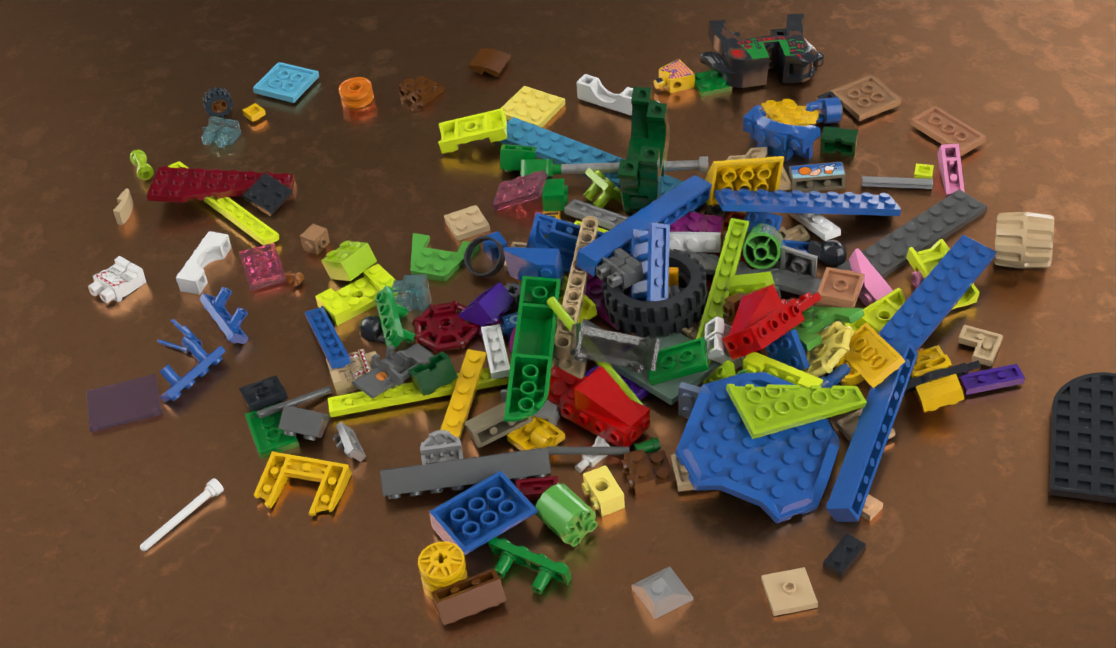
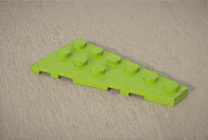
[726,384,867,439]

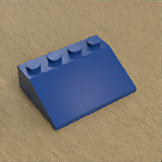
[429,471,537,555]

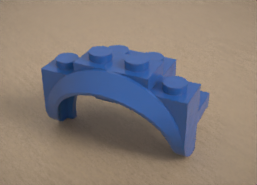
[743,105,820,161]
[526,212,604,272]

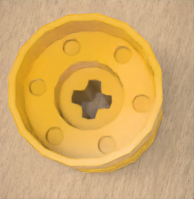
[418,542,468,600]

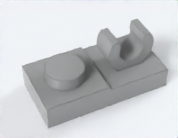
[333,422,366,462]

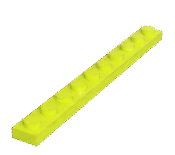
[168,161,279,246]
[328,364,510,417]

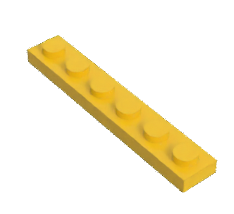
[440,349,487,439]

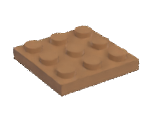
[831,75,901,121]

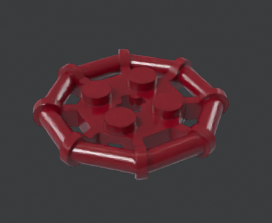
[412,300,480,353]

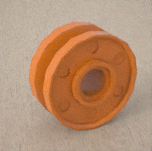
[338,77,374,109]

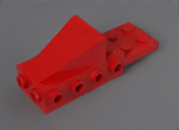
[722,284,822,360]
[547,366,651,447]

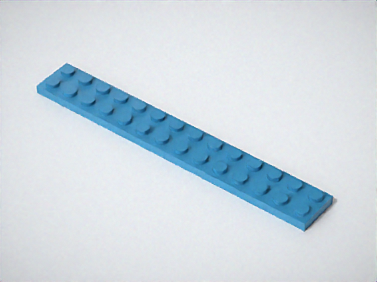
[499,117,706,212]

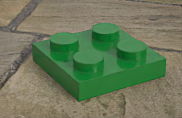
[695,70,732,97]

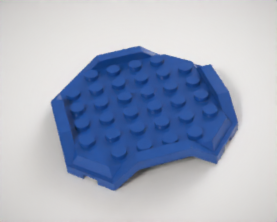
[675,372,840,524]

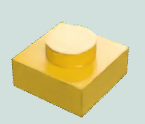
[242,103,266,122]

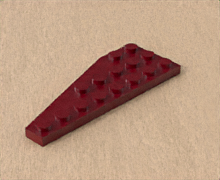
[147,166,294,203]

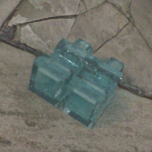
[201,116,242,147]
[392,275,432,313]

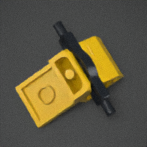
[904,345,981,412]

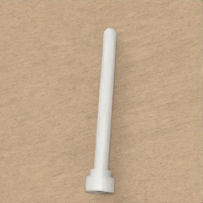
[140,478,224,551]

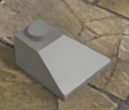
[780,245,818,278]
[631,566,693,619]

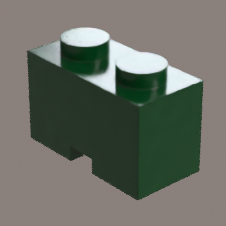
[820,126,859,156]
[408,352,458,396]

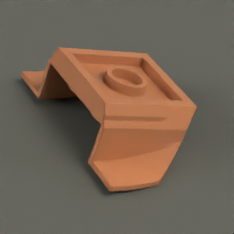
[815,267,865,326]

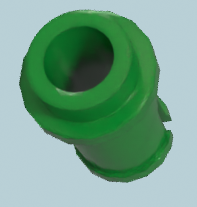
[633,437,661,454]

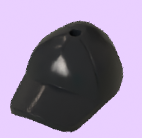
[808,239,847,267]
[359,315,386,344]

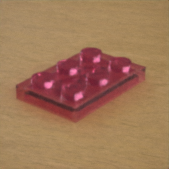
[492,170,547,211]
[239,243,286,291]

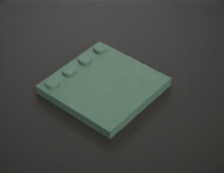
[612,332,722,405]

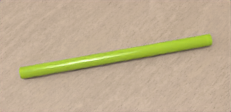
[546,296,643,405]

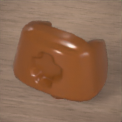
[285,271,304,286]

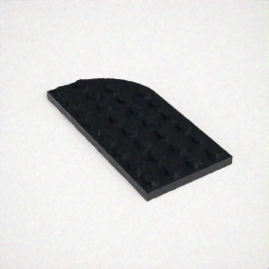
[1049,372,1116,503]

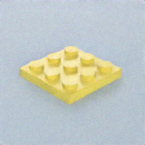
[500,86,565,128]

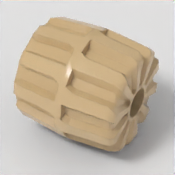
[994,212,1054,269]

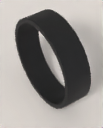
[464,236,505,278]

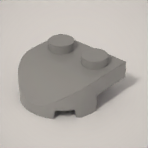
[420,430,463,464]

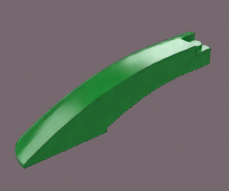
[504,276,561,422]

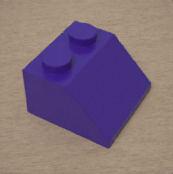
[458,282,514,327]

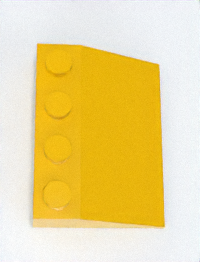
[705,156,784,207]

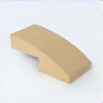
[113,188,133,225]
[779,224,810,242]

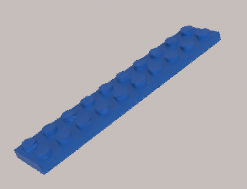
[715,188,901,216]
[878,235,997,352]

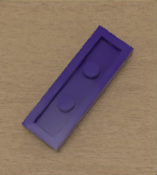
[958,364,1025,395]

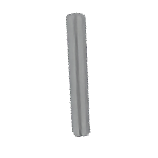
[861,176,933,189]

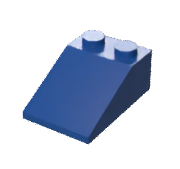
[503,247,565,291]

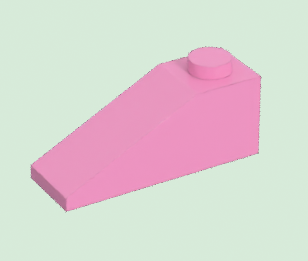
[937,144,965,195]
[849,248,893,307]

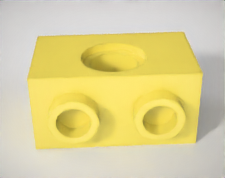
[581,465,625,517]

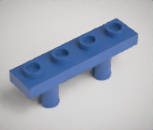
[200,287,249,344]
[159,341,226,403]

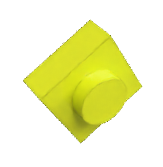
[914,163,934,179]

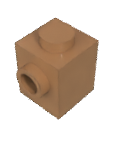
[300,224,330,255]

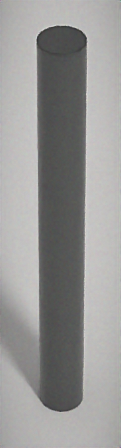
[257,386,333,419]
[546,446,630,455]

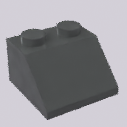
[278,405,330,441]

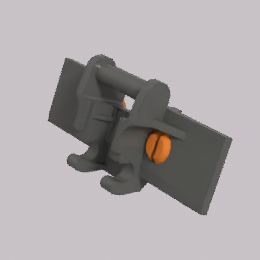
[352,343,435,399]

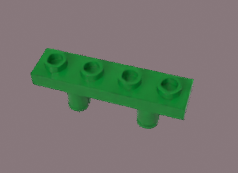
[375,285,415,350]
[488,537,572,595]

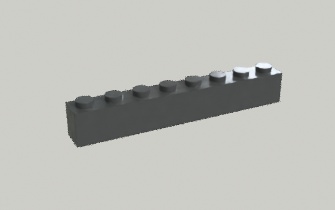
[380,447,551,499]

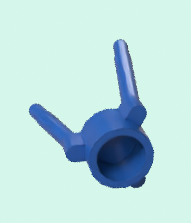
[158,319,202,354]

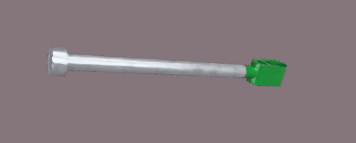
[520,156,708,181]

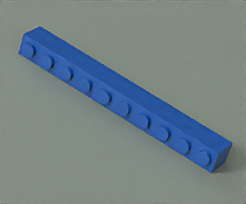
[577,175,712,277]
[826,341,918,522]

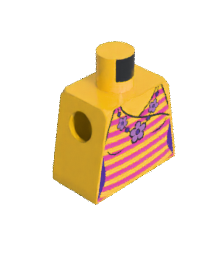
[654,59,695,93]

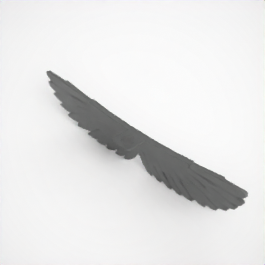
[673,249,822,295]

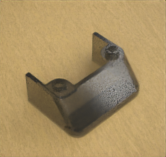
[570,323,661,374]

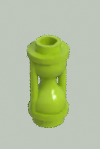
[130,149,154,180]

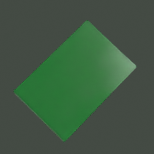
[648,337,709,386]
[245,401,299,459]

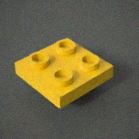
[507,415,565,451]

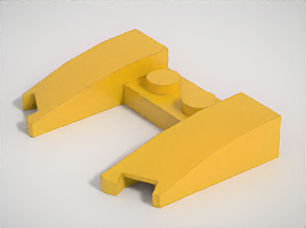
[254,452,352,516]

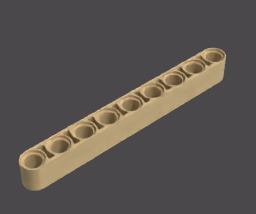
[554,216,598,359]

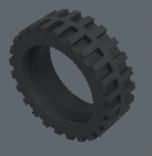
[602,249,708,338]

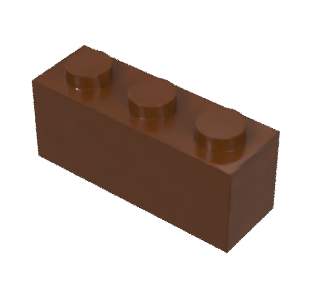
[431,568,507,626]

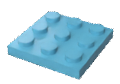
[253,62,319,103]

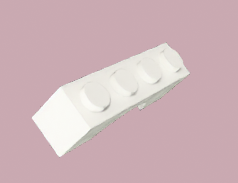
[576,74,633,115]
[176,231,232,295]

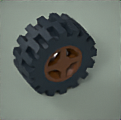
[202,87,233,118]

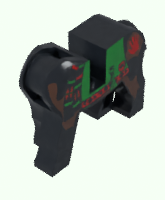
[700,13,817,88]

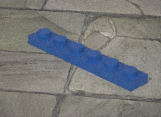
[305,307,351,369]

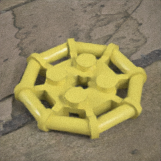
[801,321,854,377]

